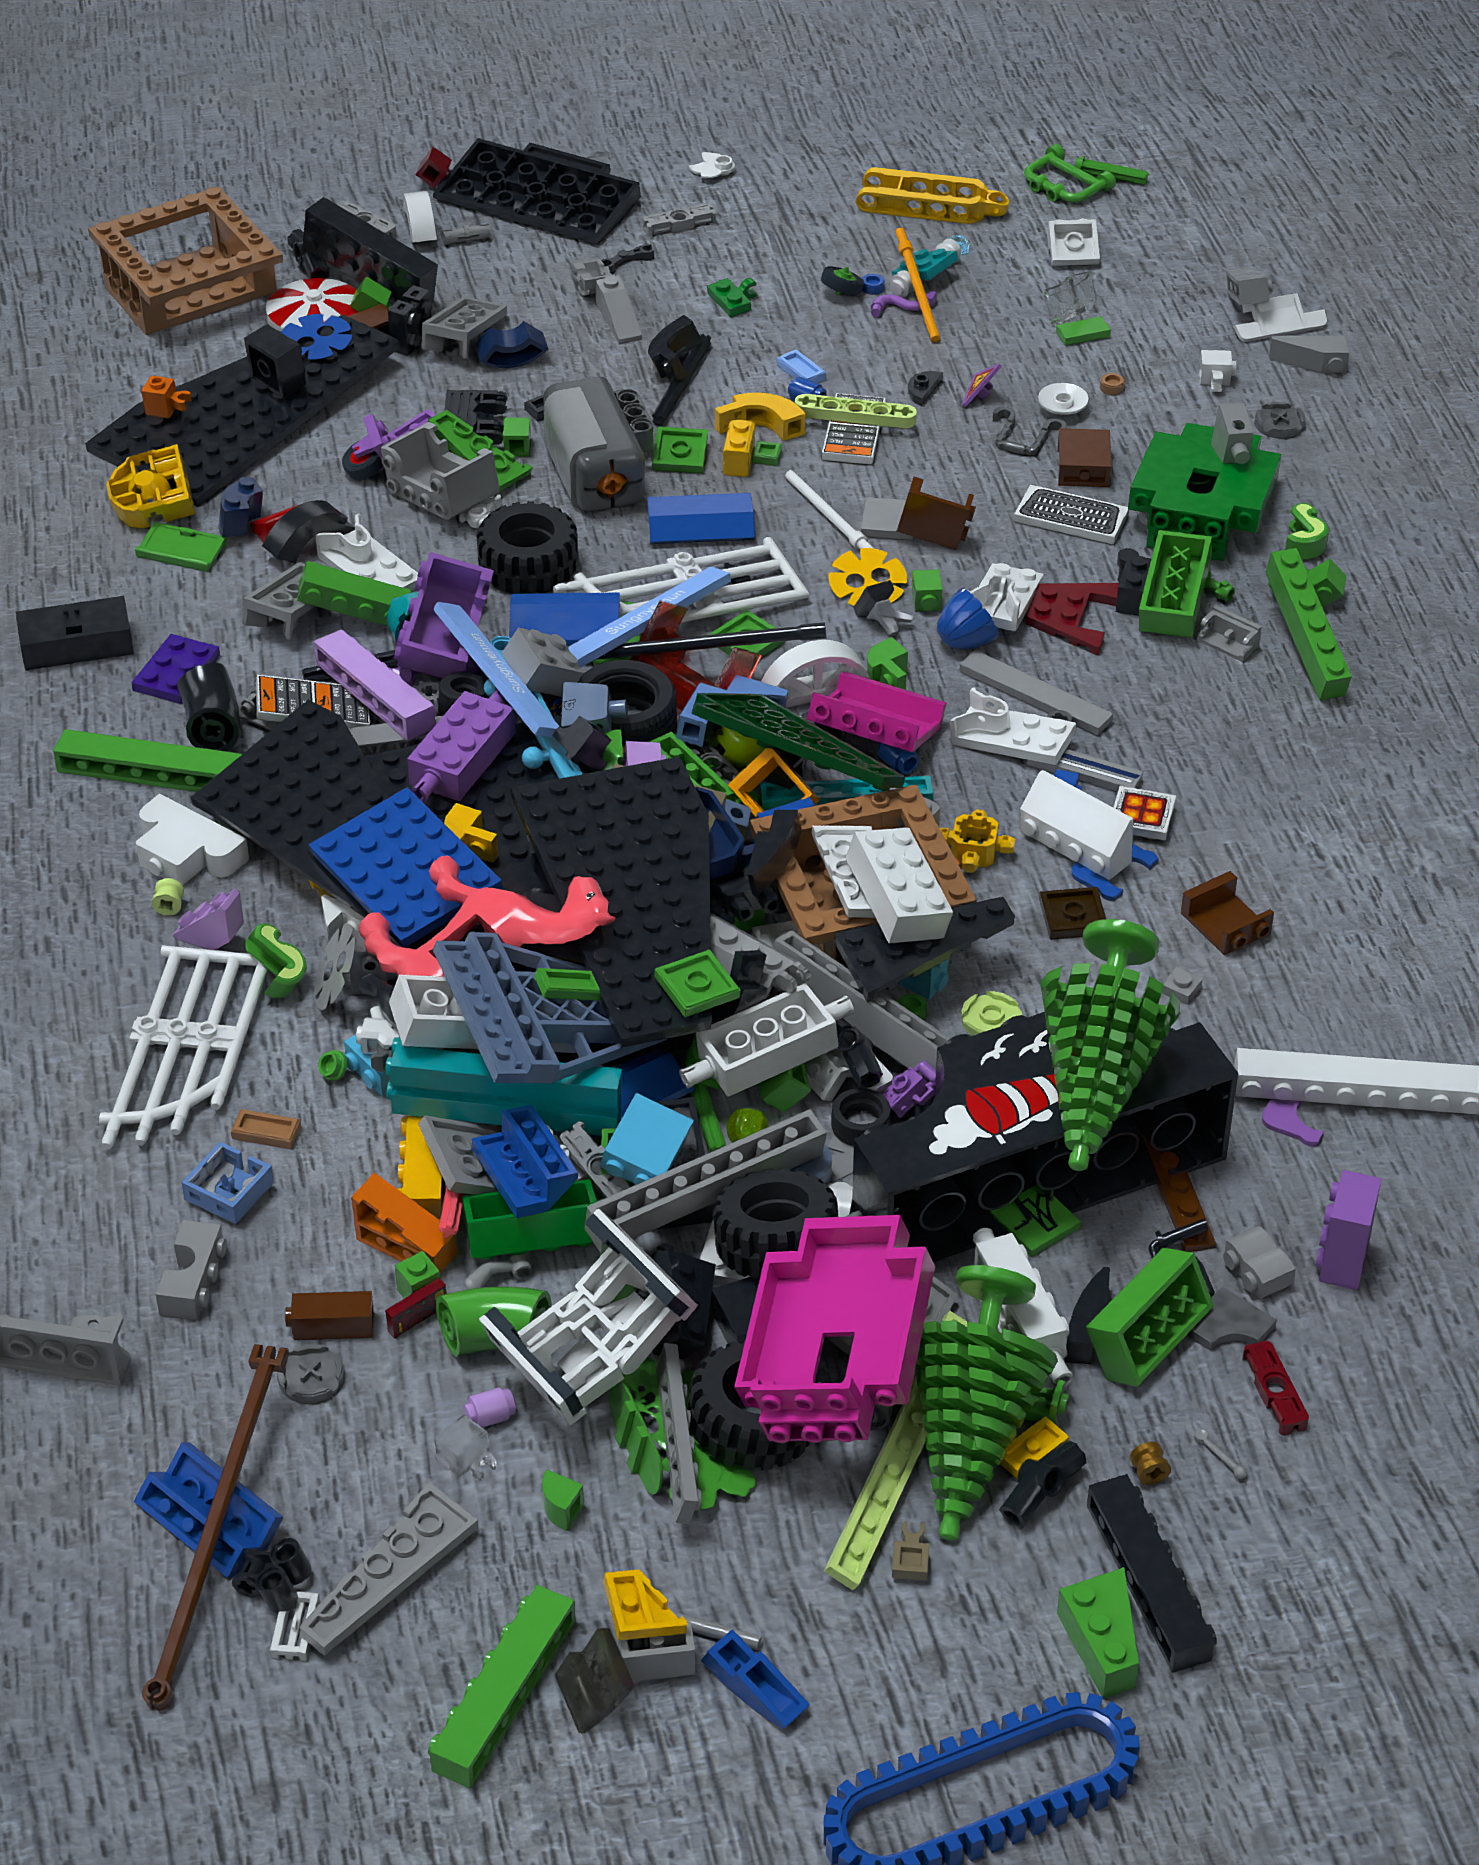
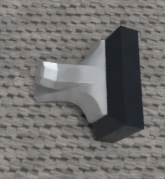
[853,580,914,636]

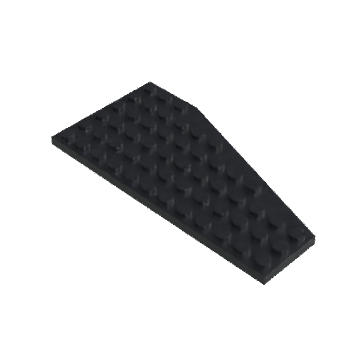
[85,314,400,507]
[511,756,712,1048]

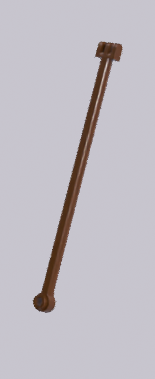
[142,1344,289,1711]

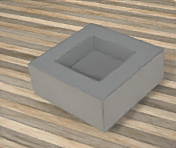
[1162,967,1203,1005]

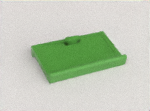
[135,522,227,572]

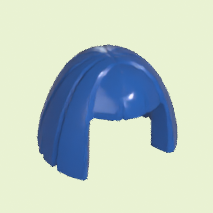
[937,588,999,650]

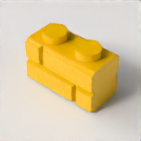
[723,420,755,477]

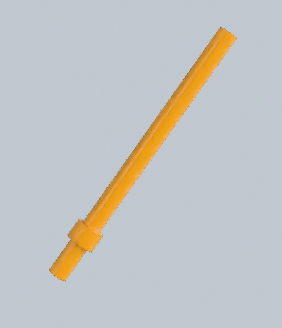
[895,228,940,342]

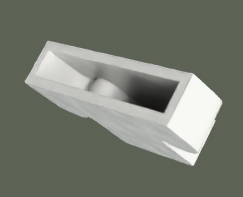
[136,793,249,885]

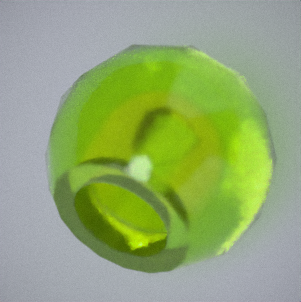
[726,1108,769,1143]

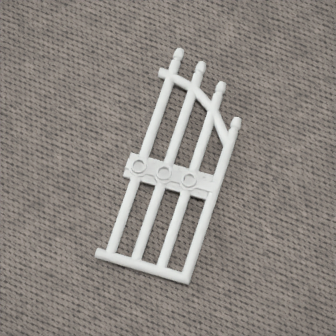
[553,537,810,628]
[99,945,268,1150]

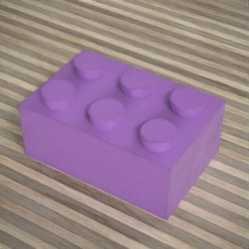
[1315,1170,1382,1290]

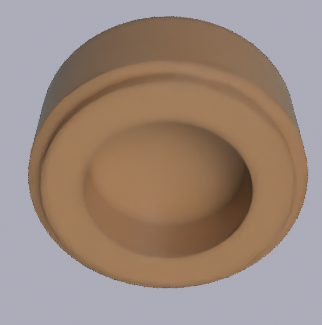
[1099,373,1125,395]

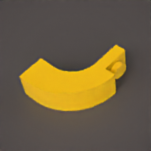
[715,393,806,441]

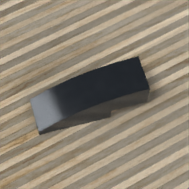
[747,810,802,896]
[1065,1267,1110,1364]

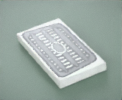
[1014,485,1129,544]

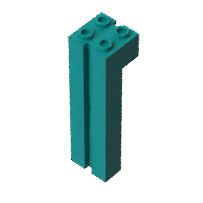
[385,1035,622,1136]

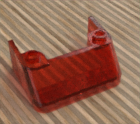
[630,600,762,711]

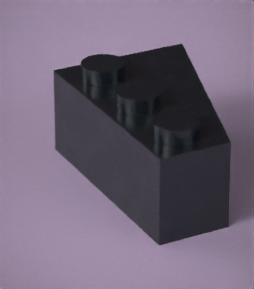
[645,1249,716,1359]

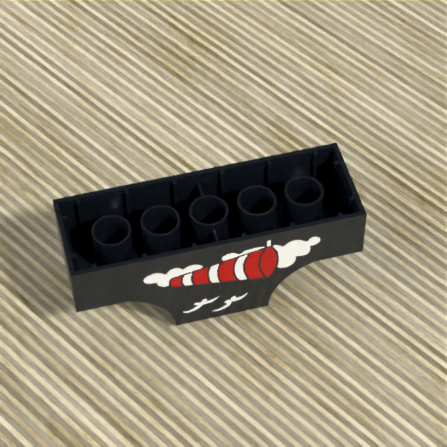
[852,1012,1238,1262]

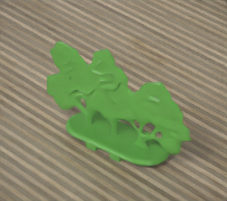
[609,1357,756,1511]

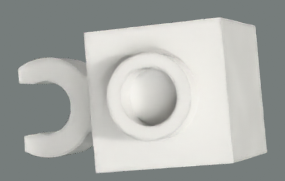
[1199,350,1236,392]

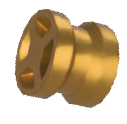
[1129,1442,1171,1485]

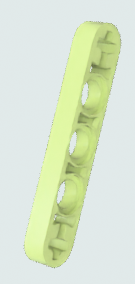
[795,394,917,428]

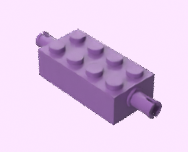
[407,688,516,803]

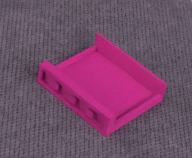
[807,671,947,752]

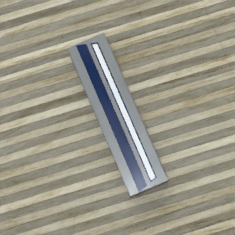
[1027,749,1143,792]

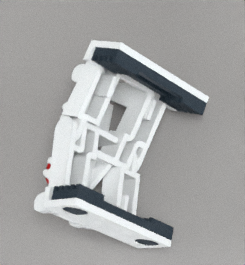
[479,1208,698,1425]

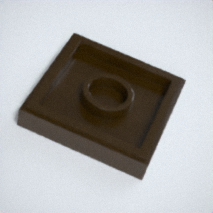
[1039,887,1106,940]

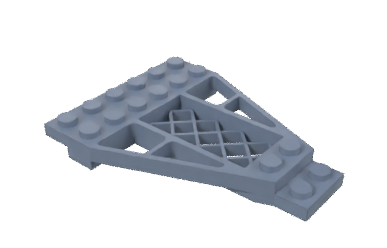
[433,932,668,1083]

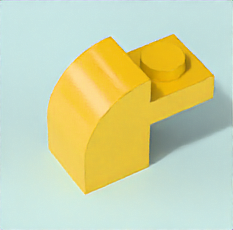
[444,803,498,863]

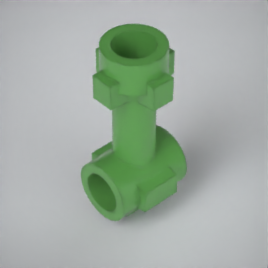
[1205,569,1235,602]

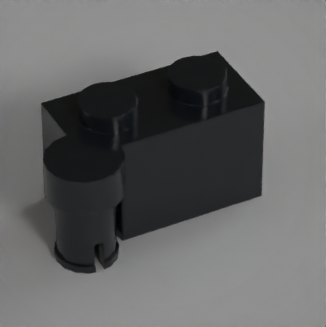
[1116,548,1151,616]

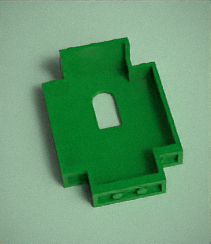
[1128,422,1282,561]

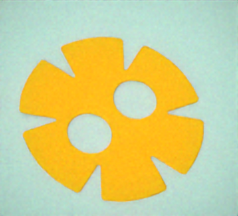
[828,548,907,606]

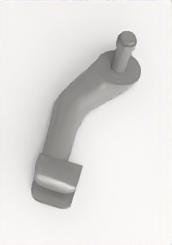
[465,1254,531,1289]

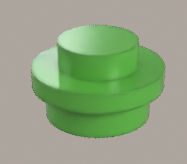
[318,1050,347,1081]

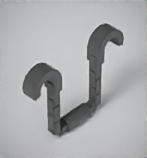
[993,406,1067,455]

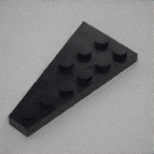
[834,896,1015,1002]

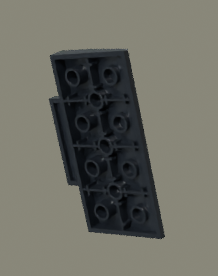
[433,138,641,244]

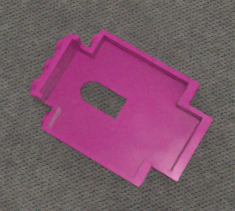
[734,1215,935,1443]

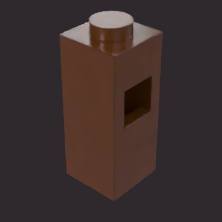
[285,1291,374,1340]

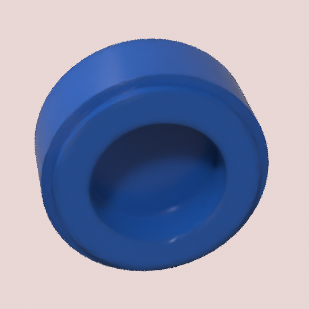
[862,274,885,295]

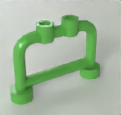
[1024,144,1116,203]

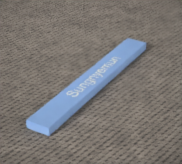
[568,566,731,668]
[434,602,559,738]

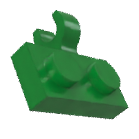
[707,278,757,317]

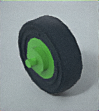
[821,266,864,296]

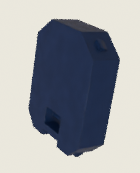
[696,787,744,880]

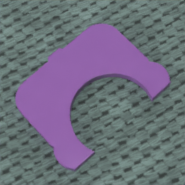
[1262,1099,1324,1146]

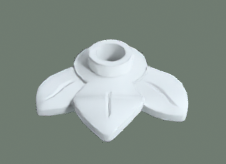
[689,152,735,179]

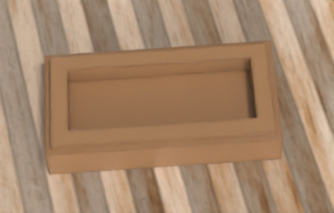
[231,1109,301,1149]

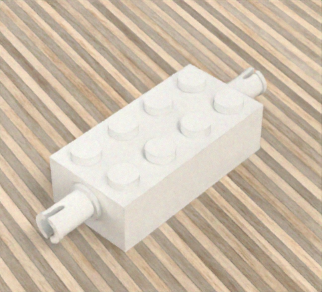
[679,983,854,1097]
[973,1228,1073,1387]

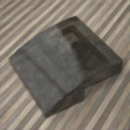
[554,1628,635,1733]

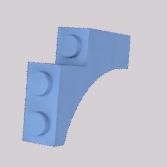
[676,674,789,747]

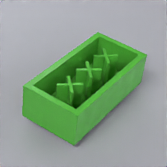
[1139,530,1212,638]
[1086,1248,1214,1387]

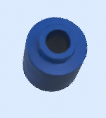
[788,377,827,401]
[878,742,919,774]

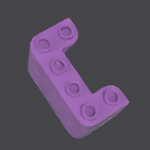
[393,552,494,679]

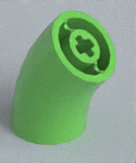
[436,1287,552,1356]

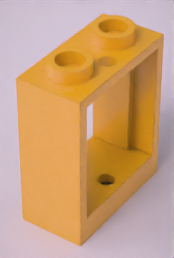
[728,748,821,817]

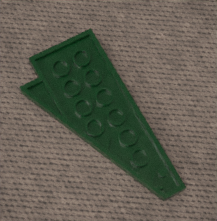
[691,693,905,791]

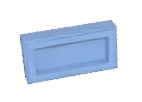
[777,349,826,383]

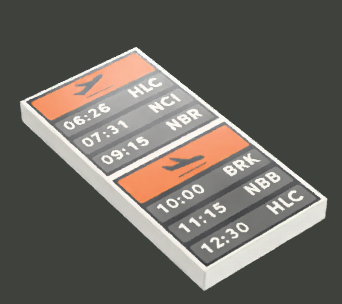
[822,393,886,465]
[256,675,370,730]

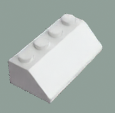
[1020,770,1133,880]

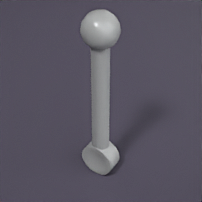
[1194,1429,1248,1479]

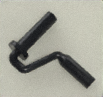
[1148,1218,1215,1297]

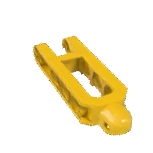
[856,167,1009,224]

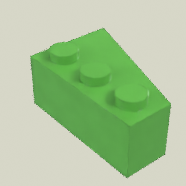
[1057,1567,1139,1699]

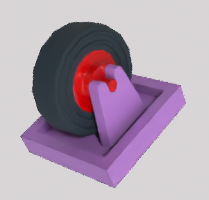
[342,413,395,480]

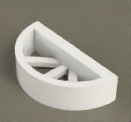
[761,640,870,708]

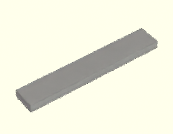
[959,650,1113,735]

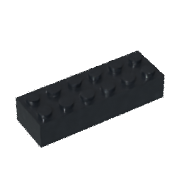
[302,197,438,308]

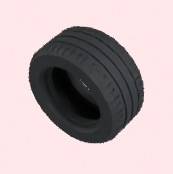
[577,660,677,747]

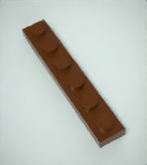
[1139,1129,1217,1252]

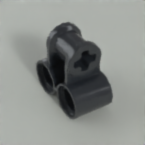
[232,1538,312,1614]

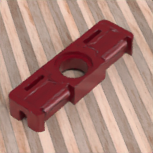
[1242,1341,1309,1435]

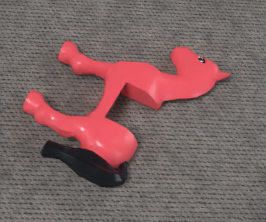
[359,856,616,1031]

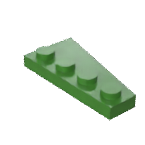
[427,410,533,492]

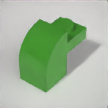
[867,637,908,690]

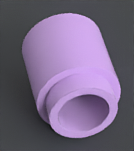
[463,1387,516,1429]

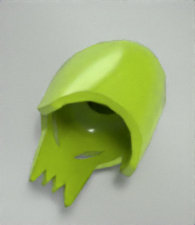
[708,727,766,768]

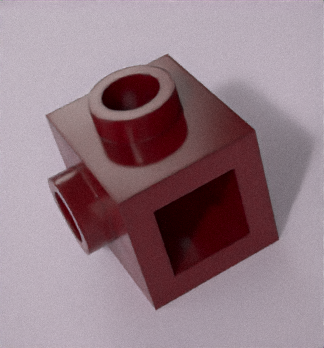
[415,146,452,188]

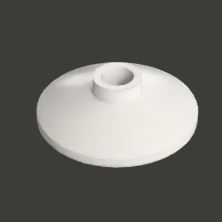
[1038,383,1089,415]

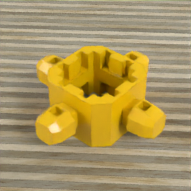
[939,809,1016,873]

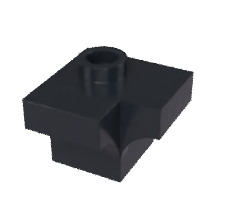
[552,715,612,771]

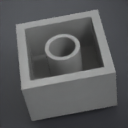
[502,627,584,697]

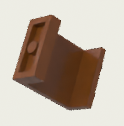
[1057,428,1111,487]
[897,476,976,550]
[1181,871,1274,955]

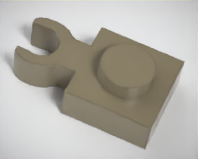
[892,1521,930,1581]

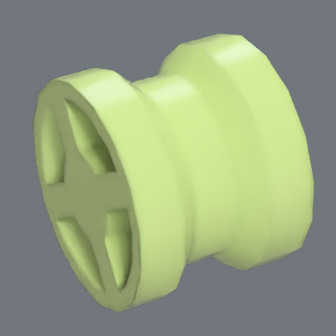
[152,878,184,916]

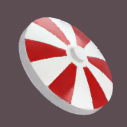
[266,278,358,331]

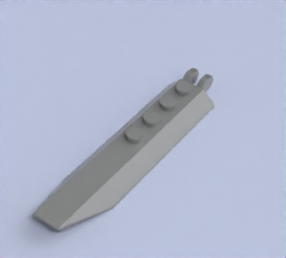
[710,913,812,1000]

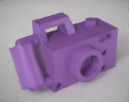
[882,1060,936,1118]

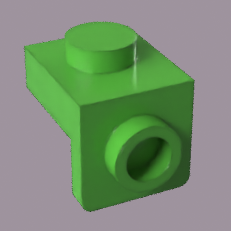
[1024,1379,1069,1424]

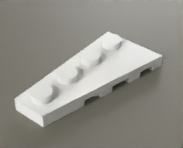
[812,825,876,918]

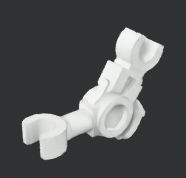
[459,494,501,529]

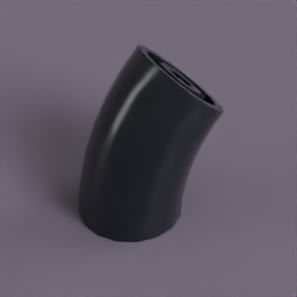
[177,662,240,752]

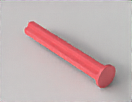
[439,1185,464,1238]

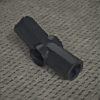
[287,229,330,279]
[836,1018,883,1088]
[999,1441,1087,1528]

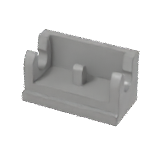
[1197,605,1262,662]

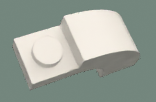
[403,191,437,242]

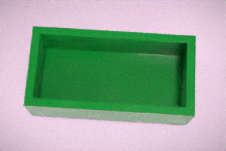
[462,1179,597,1260]

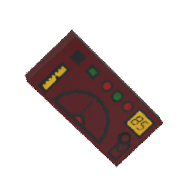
[385,1278,447,1339]

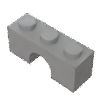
[155,1220,227,1320]

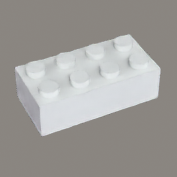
[846,828,953,943]

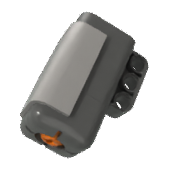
[544,377,653,512]

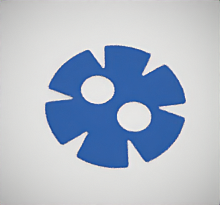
[281,314,352,359]

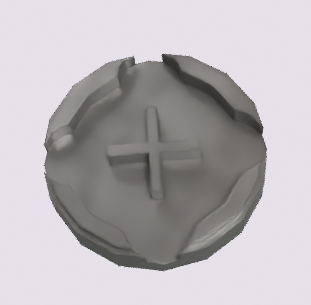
[1254,402,1305,439]
[277,1344,345,1404]

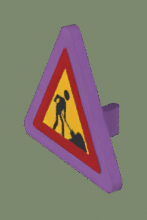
[962,363,1002,407]

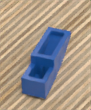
[701,1629,810,1730]

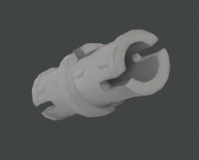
[442,223,491,245]

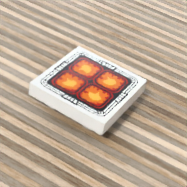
[1114,786,1176,840]

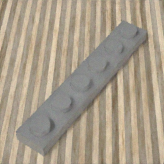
[656,1343,701,1524]

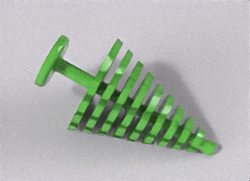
[1040,919,1180,1171]
[915,1265,1058,1541]

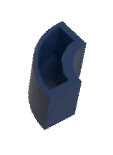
[475,321,548,368]
[218,477,263,538]

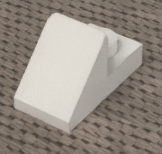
[321,894,364,942]

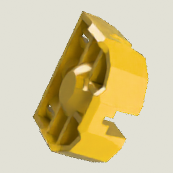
[106,444,196,529]

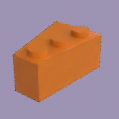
[351,1172,458,1273]

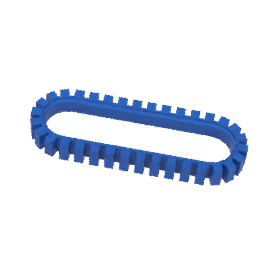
[823,1692,1140,1865]

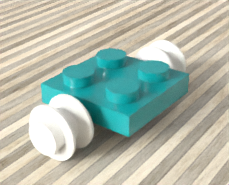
[889,239,961,297]

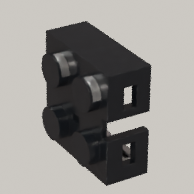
[388,285,432,356]

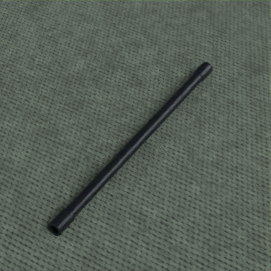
[595,622,827,660]

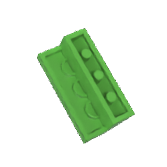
[650,732,760,806]

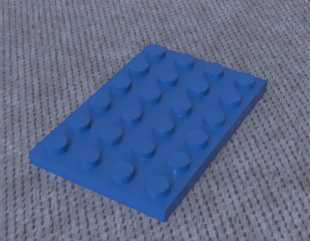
[309,787,504,948]

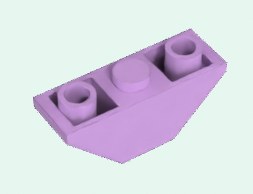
[173,888,244,950]

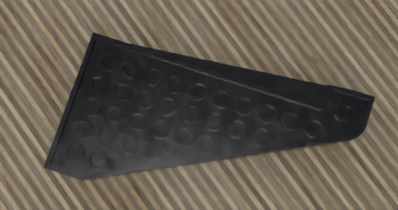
[191,699,451,949]

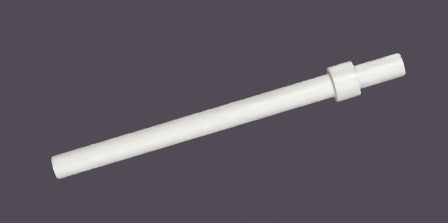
[785,470,875,550]

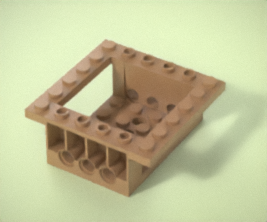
[88,186,283,335]
[750,785,977,969]

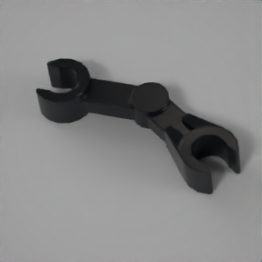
[601,244,654,274]

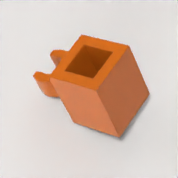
[141,375,192,418]

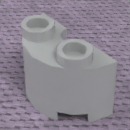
[572,259,615,296]

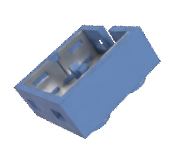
[181,1142,274,1224]

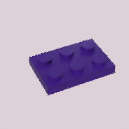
[131,634,220,704]

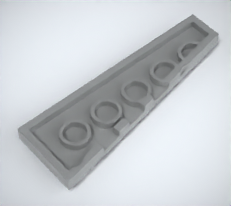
[299,1483,479,1656]

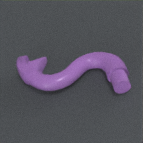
[871,291,937,317]

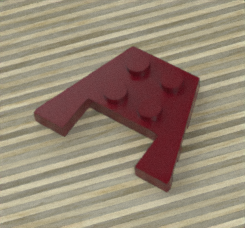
[1026,583,1119,655]

